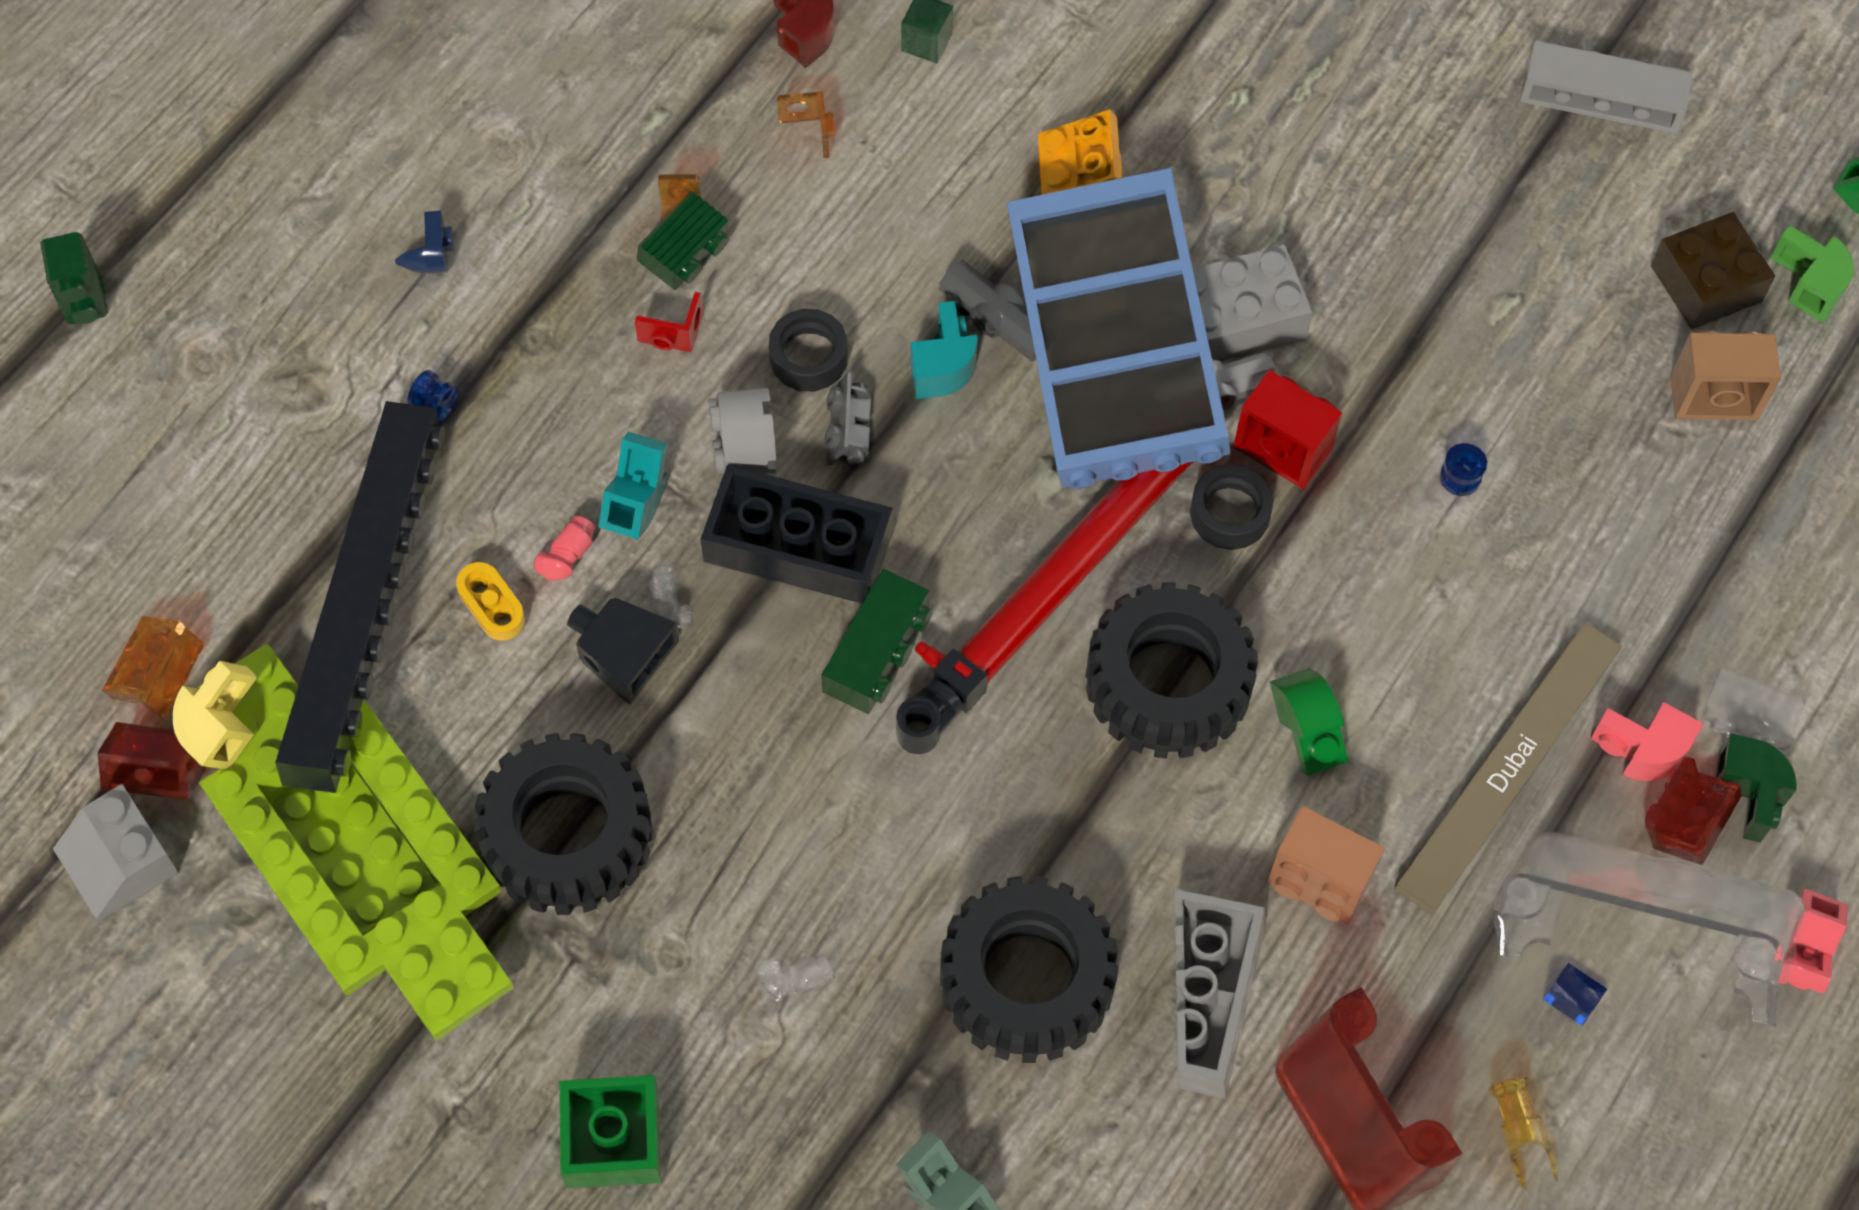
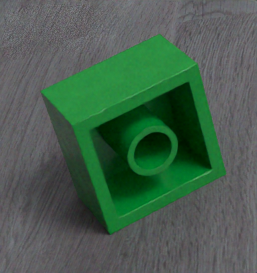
[559,1075,661,1189]

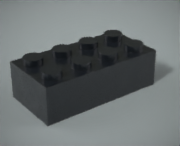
[701,465,893,604]

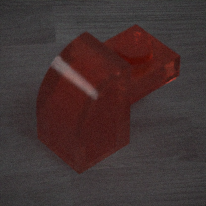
[773,0,834,68]

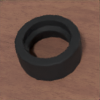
[769,309,848,392]
[1190,464,1274,550]

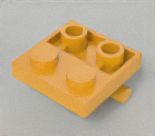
[1038,109,1123,195]

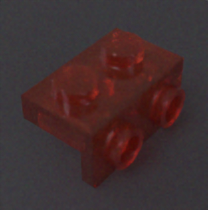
[1645,756,1742,866]

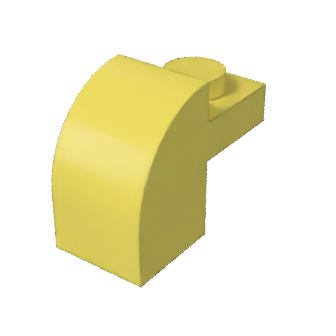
[173,661,257,770]

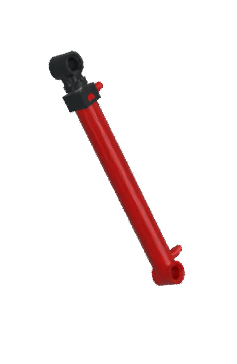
[897,402,1214,755]

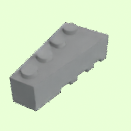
[1174,889,1266,1099]

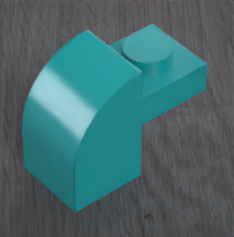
[910,301,977,399]
[598,431,668,540]

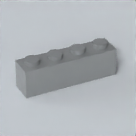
[1520,40,1693,134]

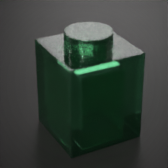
[901,0,953,64]

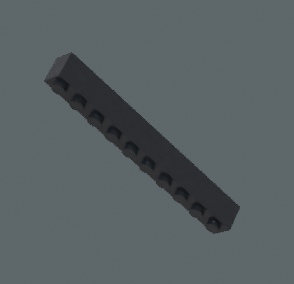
[275,401,445,793]

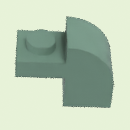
[896,1131,1000,1210]

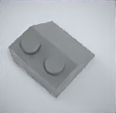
[53,784,178,922]

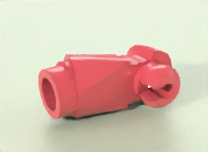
[534,516,595,581]

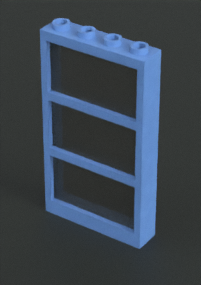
[1007,168,1230,489]

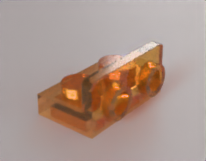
[102,616,204,717]

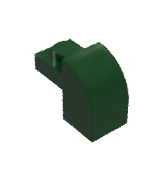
[1713,733,1797,843]

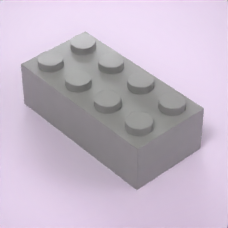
[1124,244,1313,379]

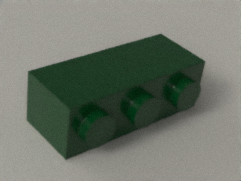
[821,569,933,715]

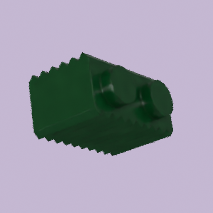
[637,191,729,290]
[40,232,108,324]

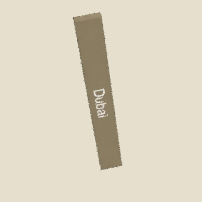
[1394,622,1622,916]

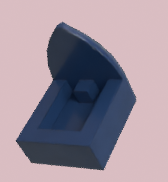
[395,211,454,274]

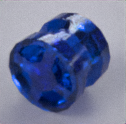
[407,370,460,422]
[1439,443,1488,496]

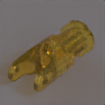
[1488,1076,1558,1190]

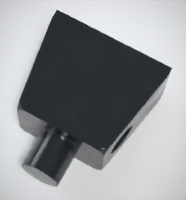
[567,598,679,704]

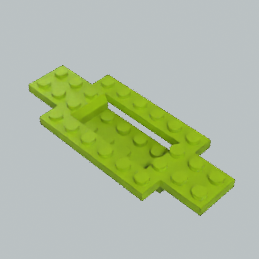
[197,643,514,1041]

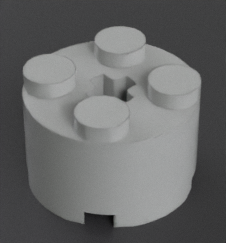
[708,388,776,474]

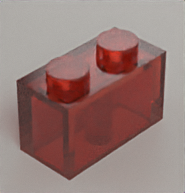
[97,722,206,801]

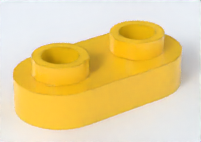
[456,562,525,641]

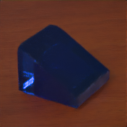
[1543,963,1607,1026]

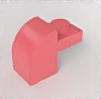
[1591,702,1704,781]
[1774,888,1848,994]

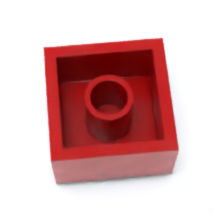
[1233,370,1342,490]

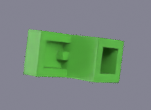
[1770,225,1854,323]

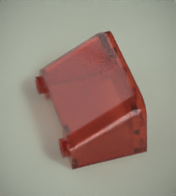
[1275,987,1463,1210]

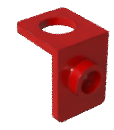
[634,291,704,353]

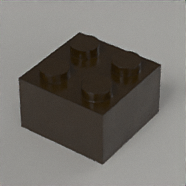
[1651,211,1775,330]

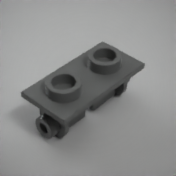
[824,372,871,465]

